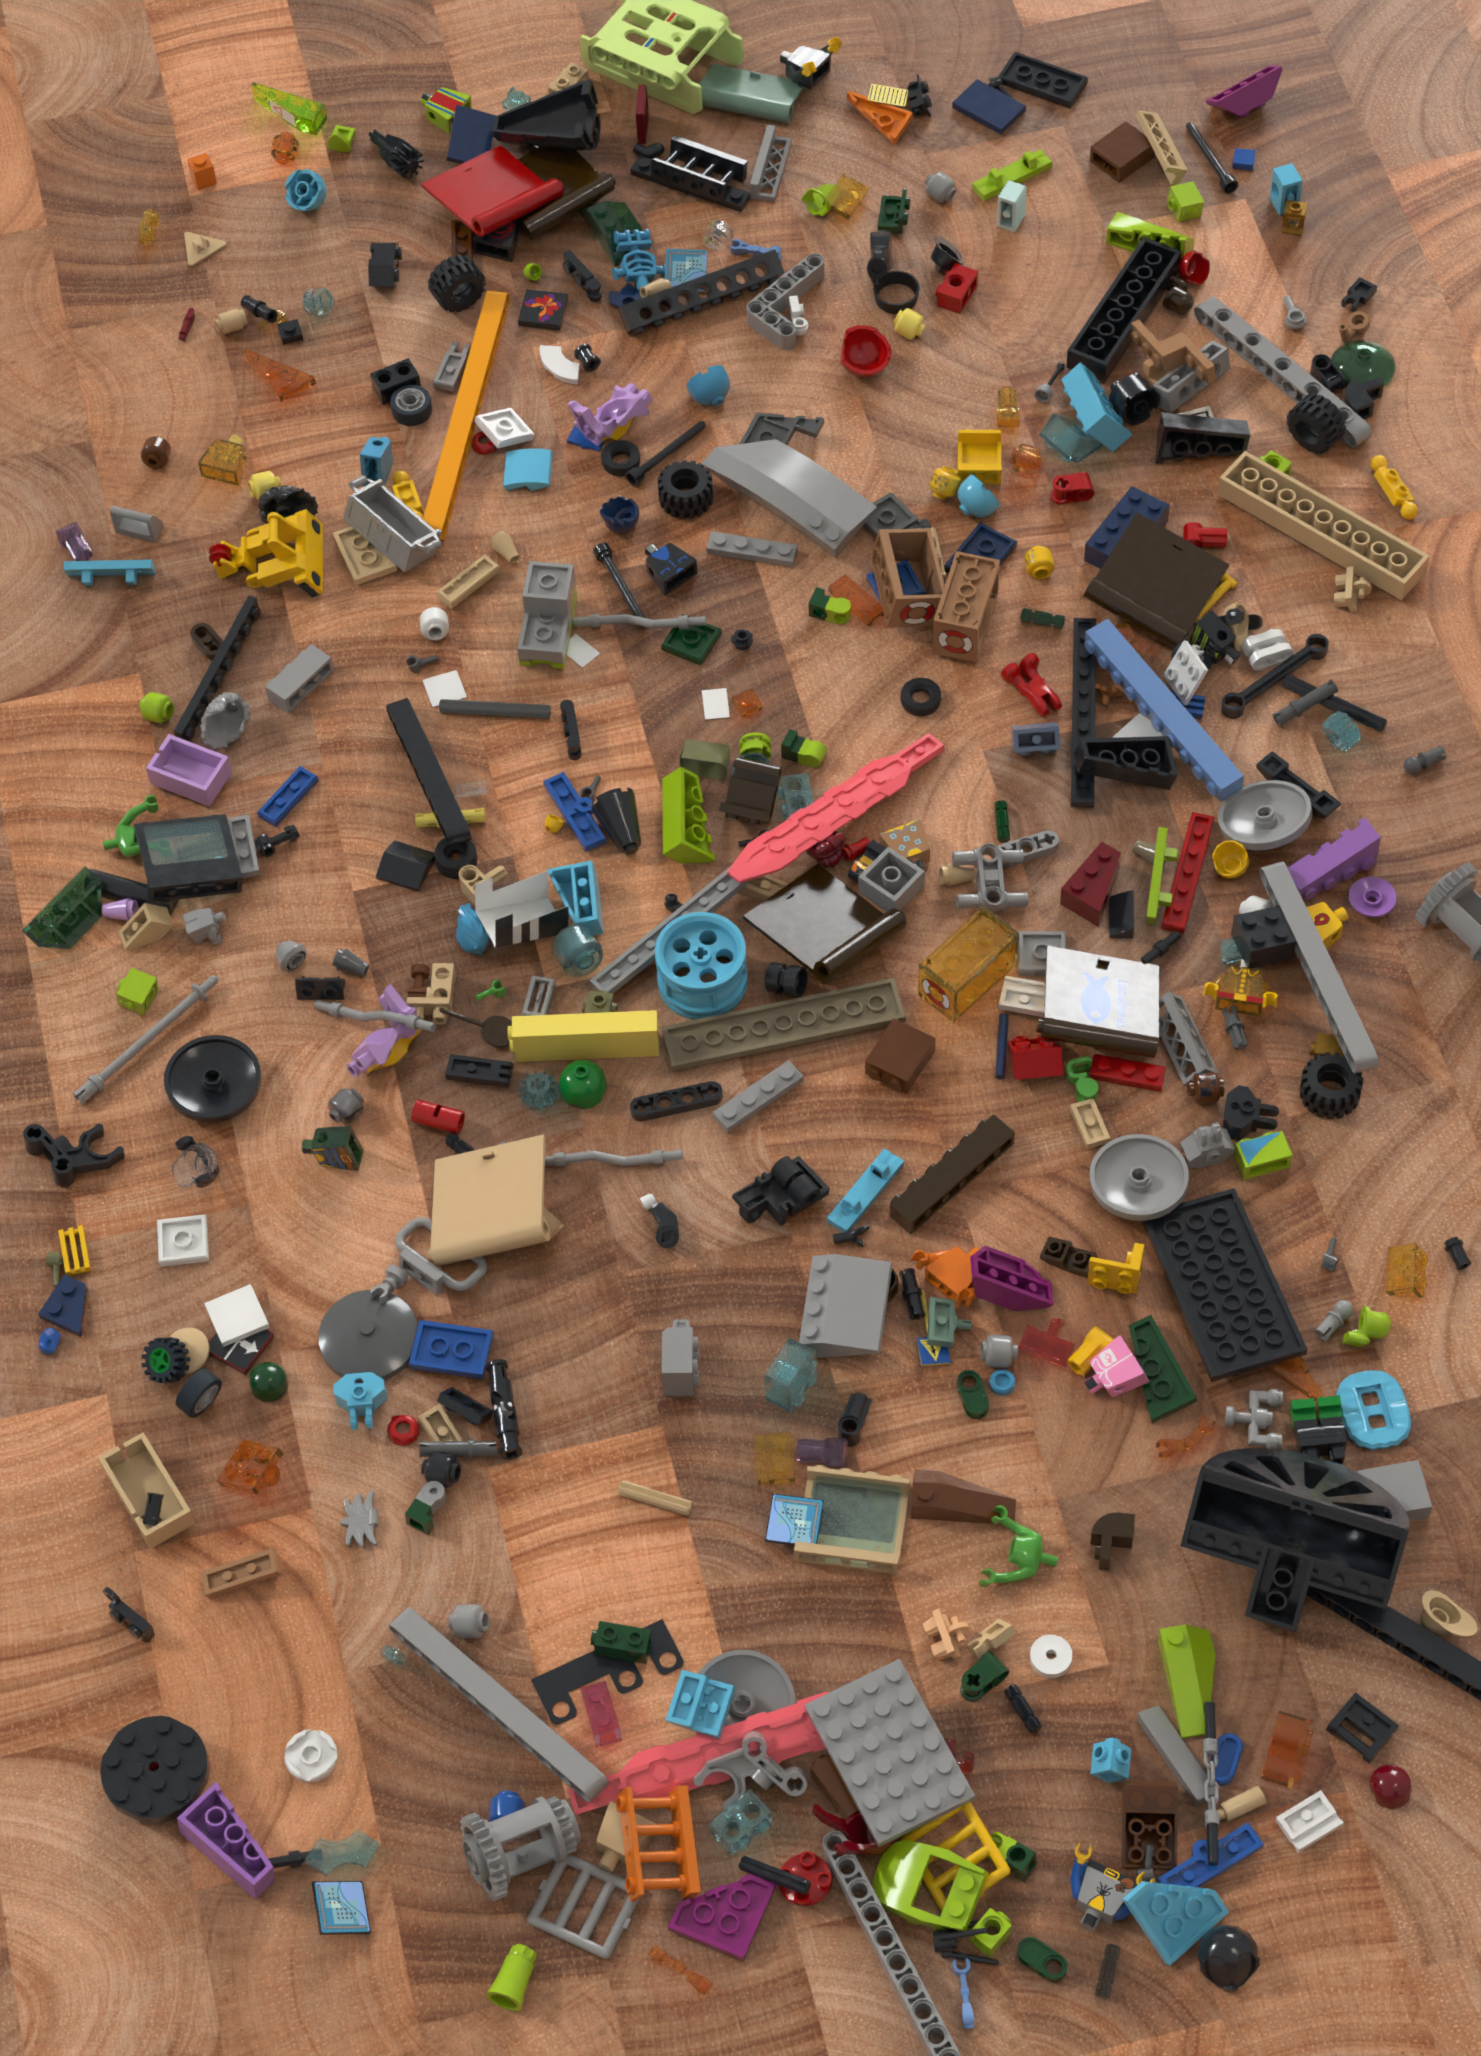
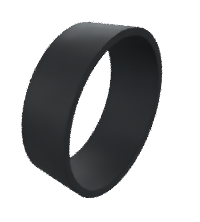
[873,270,920,314]

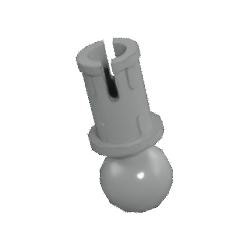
[1314,1300,1353,1341]

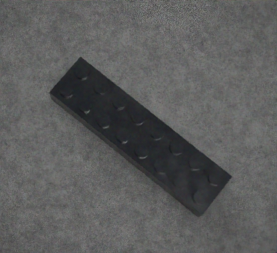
[1066,237,1182,383]

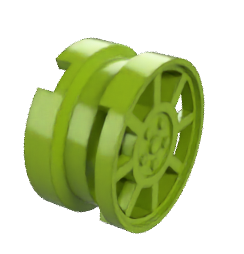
[739,732,772,763]

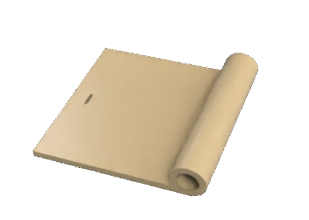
[428,1134,550,1266]

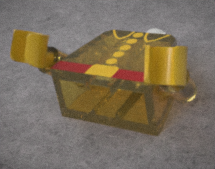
[1202,959,1278,1016]

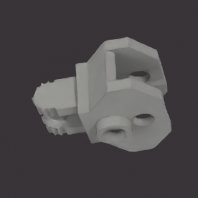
[1180,1122,1235,1169]

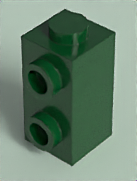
[591,1621,652,1664]

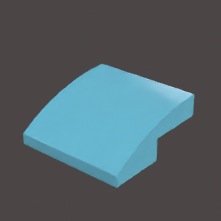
[503,449,553,491]
[666,1670,736,1739]

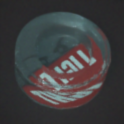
[380,1645,408,1667]

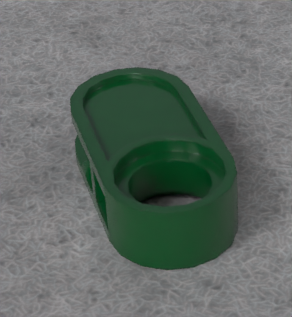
[957,1370,989,1419]
[1017,1937,1067,1983]

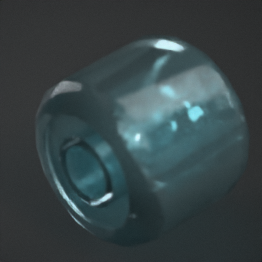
[552,924,604,977]

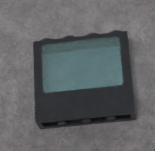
[133,814,243,903]

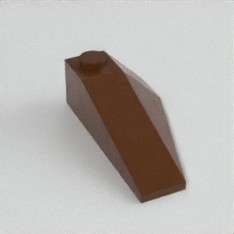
[911,1469,1016,1524]

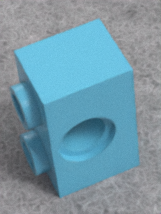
[1269,163,1303,215]

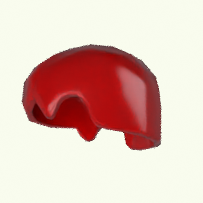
[1178,251,1210,285]

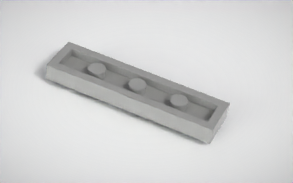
[707,531,798,567]
[712,1060,804,1133]

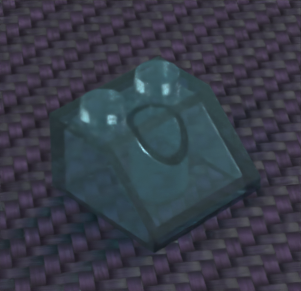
[1039,413,1103,463]

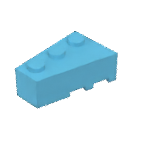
[546,860,604,938]

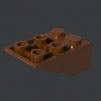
[1121,1781,1178,1869]

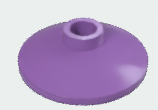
[1349,877,1396,918]

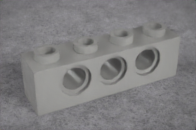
[1153,340,1230,413]

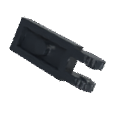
[562,250,601,302]

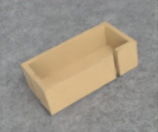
[98,1432,196,1549]

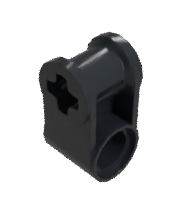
[1310,354,1347,392]

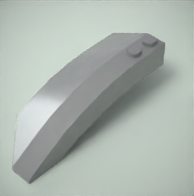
[702,439,877,558]

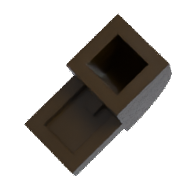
[1090,1512,1135,1570]

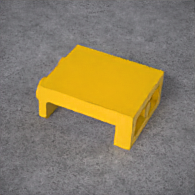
[958,429,1002,485]

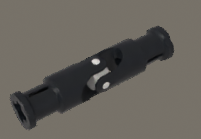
[486,1359,523,1460]

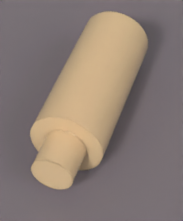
[1217,1786,1266,1822]

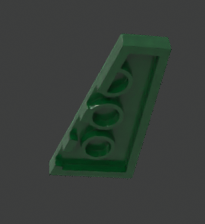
[1129,1315,1197,1423]

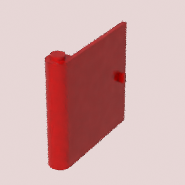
[421,145,564,237]

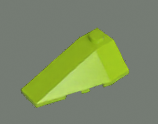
[1158,1624,1216,1739]

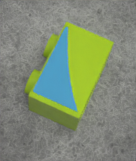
[1234,1131,1292,1180]

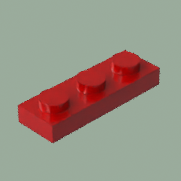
[1090,1054,1166,1092]

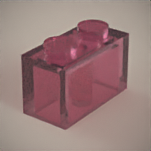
[580,1680,622,1748]

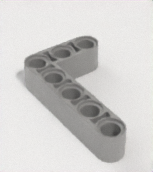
[746,253,825,350]

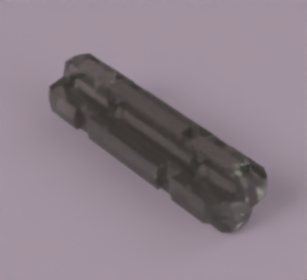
[1095,1944,1121,1999]

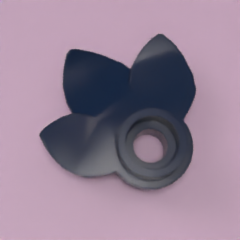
[609,283,642,308]

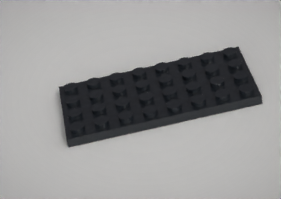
[1142,1188,1308,1382]

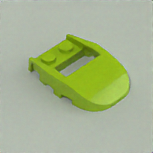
[872,1840,989,1932]

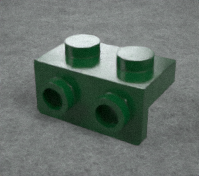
[877,189,911,234]

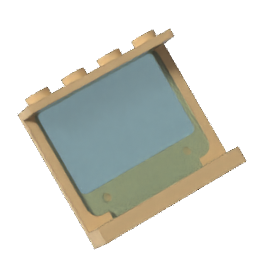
[794,1465,910,1575]

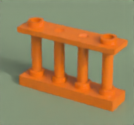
[616,1785,701,1902]

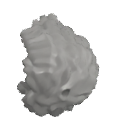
[200,692,251,750]

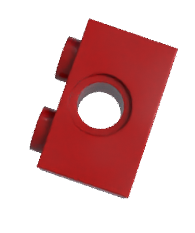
[935,263,978,314]

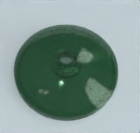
[1331,340,1396,388]

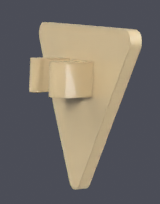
[184,232,227,267]

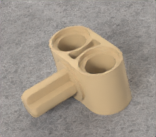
[459,865,508,906]

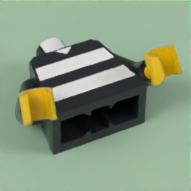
[780,37,842,89]

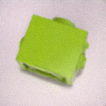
[1167,181,1205,222]
[116,967,159,1015]

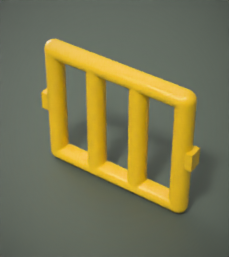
[901,1802,1010,1912]

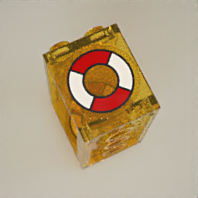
[918,906,1019,1023]

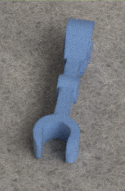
[730,239,782,260]
[952,1958,974,2029]

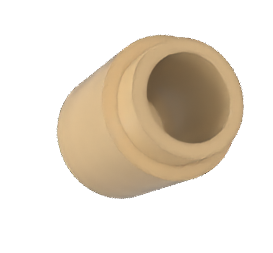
[214,308,248,335]

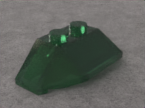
[580,201,643,267]
[22,866,102,949]

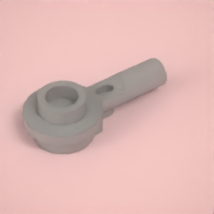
[1283,296,1306,330]

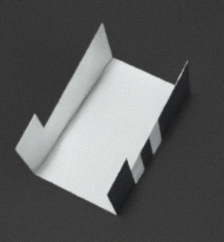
[475,871,569,947]

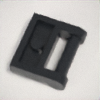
[1326,1693,1399,1764]

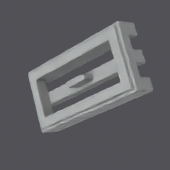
[521,975,556,1016]

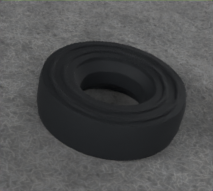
[601,440,641,476]
[900,678,941,716]

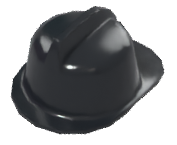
[931,236,964,273]

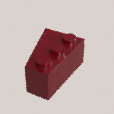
[1060,842,1121,927]

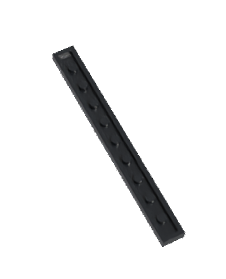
[1071,618,1096,808]

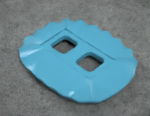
[1336,1370,1411,1450]

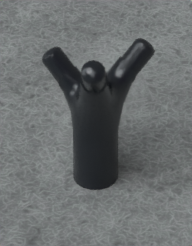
[833,1225,870,1247]

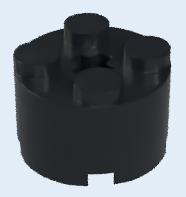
[1109,372,1160,425]

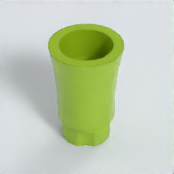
[486,1944,537,2011]

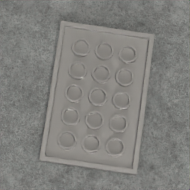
[804,1659,975,1847]

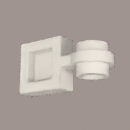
[789,296,809,336]

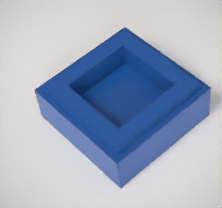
[1233,148,1256,170]

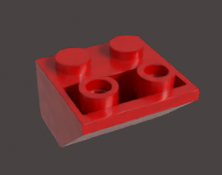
[1008,1034,1063,1080]

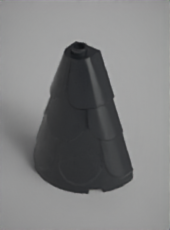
[491,79,601,151]

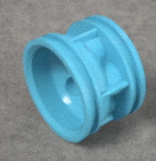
[655,912,748,1020]

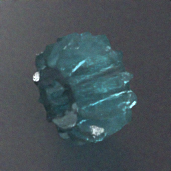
[1322,711,1361,751]
[518,1069,560,1111]

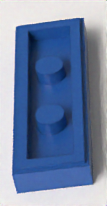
[257,766,319,827]

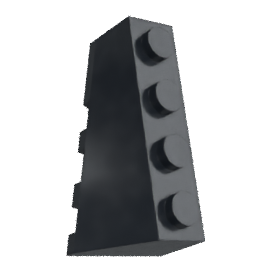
[1155,412,1250,464]

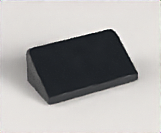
[1109,890,1134,938]

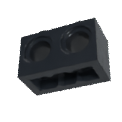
[370,358,421,405]

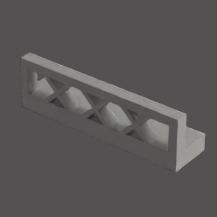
[750,125,792,202]
[1159,992,1219,1086]

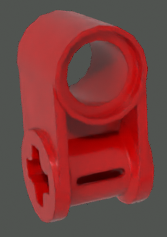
[1051,472,1095,504]

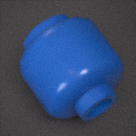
[489,1791,525,1822]

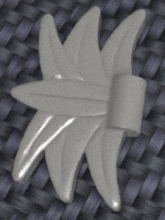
[340,1490,379,1548]

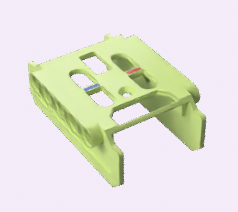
[579,0,744,114]

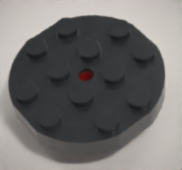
[100,1716,210,1823]

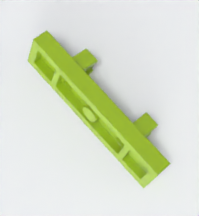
[972,149,1052,201]
[1146,827,1178,924]

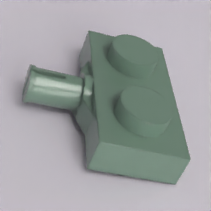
[927,1297,972,1348]

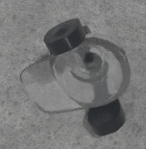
[172,1136,220,1188]

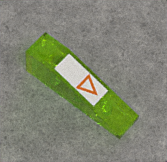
[251,82,327,135]

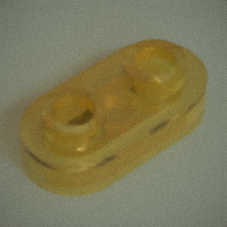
[139,209,160,245]

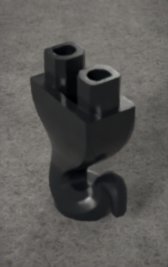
[867,231,893,287]

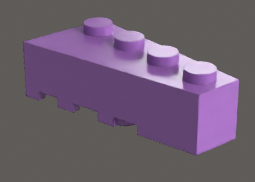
[1288,817,1381,901]
[177,1782,275,1900]

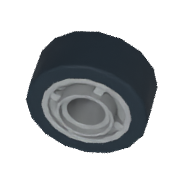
[390,385,432,426]
[175,1368,222,1418]

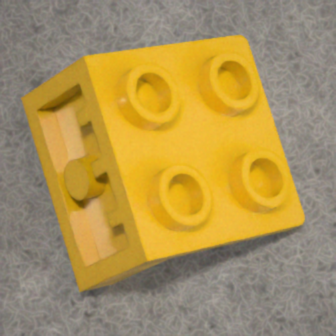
[1088,1243,1145,1294]

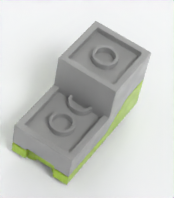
[517,561,577,669]

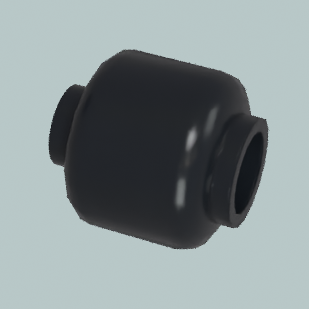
[421,1452,461,1488]

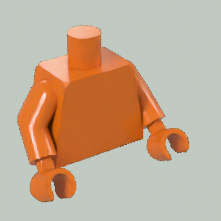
[910,1247,979,1308]

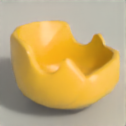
[1212,840,1249,879]

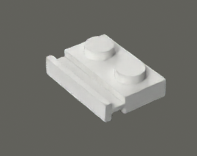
[998,976,1045,1017]
[1275,1790,1344,1853]

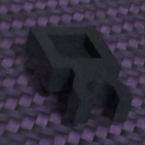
[1341,277,1377,312]

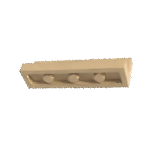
[1135,110,1188,185]

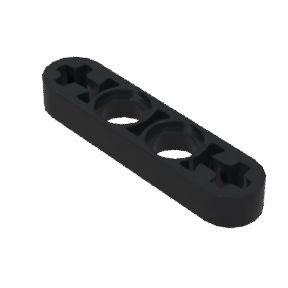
[630,1081,723,1121]

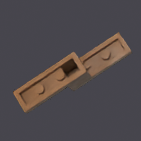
[1131,320,1217,385]

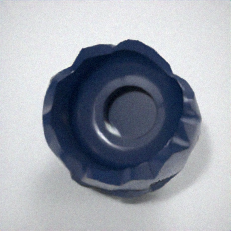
[600,496,640,533]

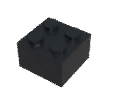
[1231,906,1296,969]

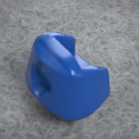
[39,1328,61,1355]

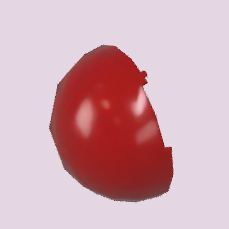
[840,325,892,377]

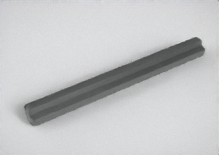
[439,699,551,718]

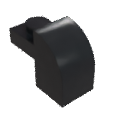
[1344,377,1384,419]

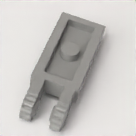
[433,341,471,392]

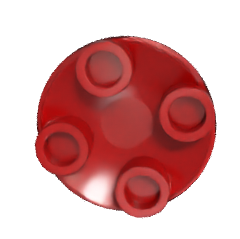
[779,1851,833,1906]

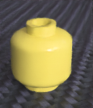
[892,308,925,340]
[248,471,282,502]

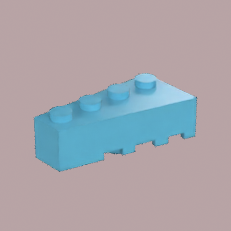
[1061,362,1132,452]

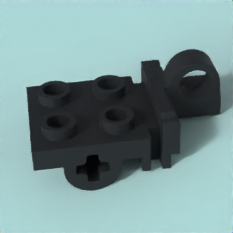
[732,1156,830,1226]

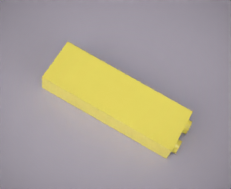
[508,1010,660,1062]

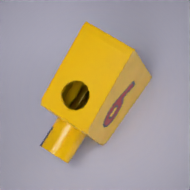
[1306,902,1348,949]

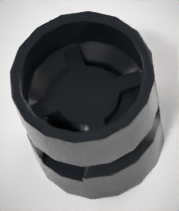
[765,962,808,997]

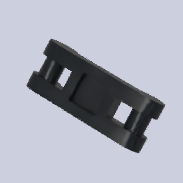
[560,700,582,760]

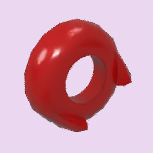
[471,431,498,455]
[387,1415,420,1446]

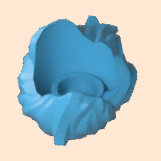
[456,903,490,955]

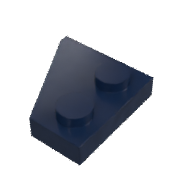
[38,1274,87,1337]

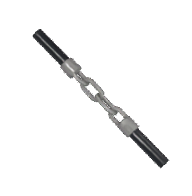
[1203,1702,1220,1866]

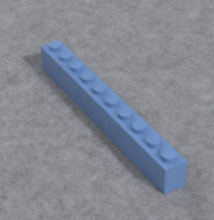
[1084,619,1244,802]

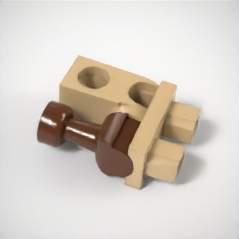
[406,963,456,1025]

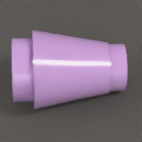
[102,898,139,921]

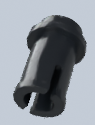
[1444,1237,1472,1270]
[141,1492,164,1526]

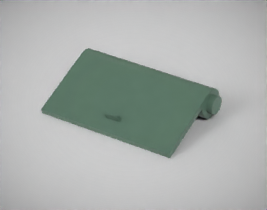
[699,64,805,124]

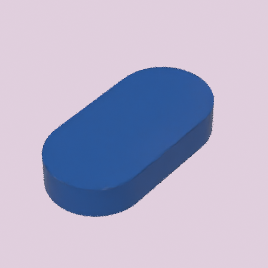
[1210,1733,1243,1786]

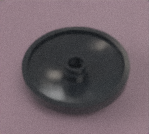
[164,1035,261,1123]

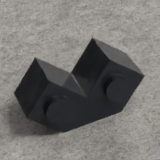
[368,242,403,287]

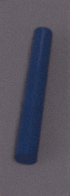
[995,1013,1009,1080]

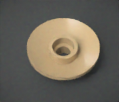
[166,1328,210,1375]

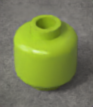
[139,692,174,724]

